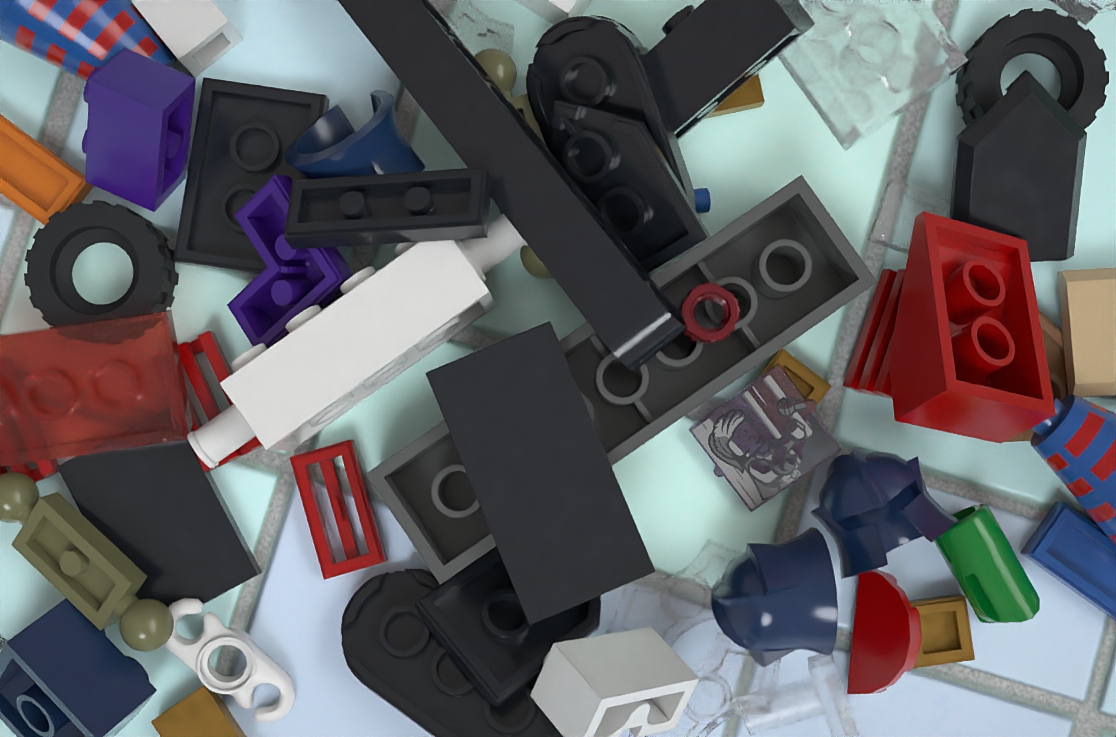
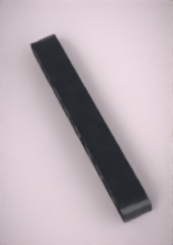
[338,0,688,372]

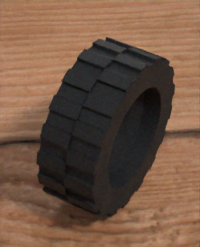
[955,8,1109,129]
[24,200,179,344]

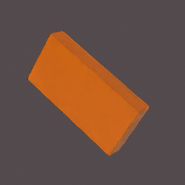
[0,114,94,225]

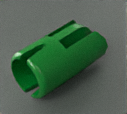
[934,504,1040,623]

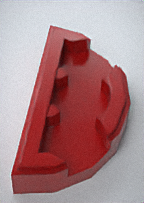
[847,569,922,694]

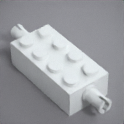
[187,214,528,468]

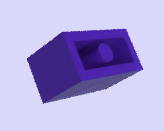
[82,48,196,212]

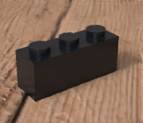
[644,0,815,141]

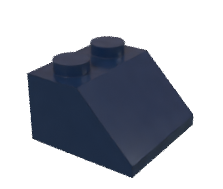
[0,598,157,737]

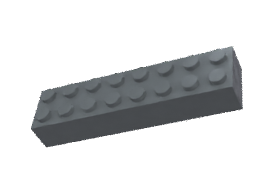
[366,174,877,585]

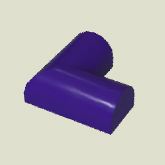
[227,174,354,348]

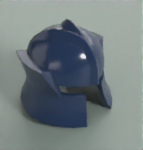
[285,90,426,179]
[810,447,958,579]
[711,527,838,667]

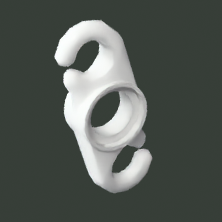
[164,598,296,723]

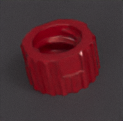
[678,283,740,345]

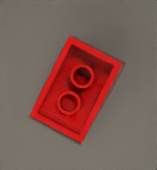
[888,211,1056,444]

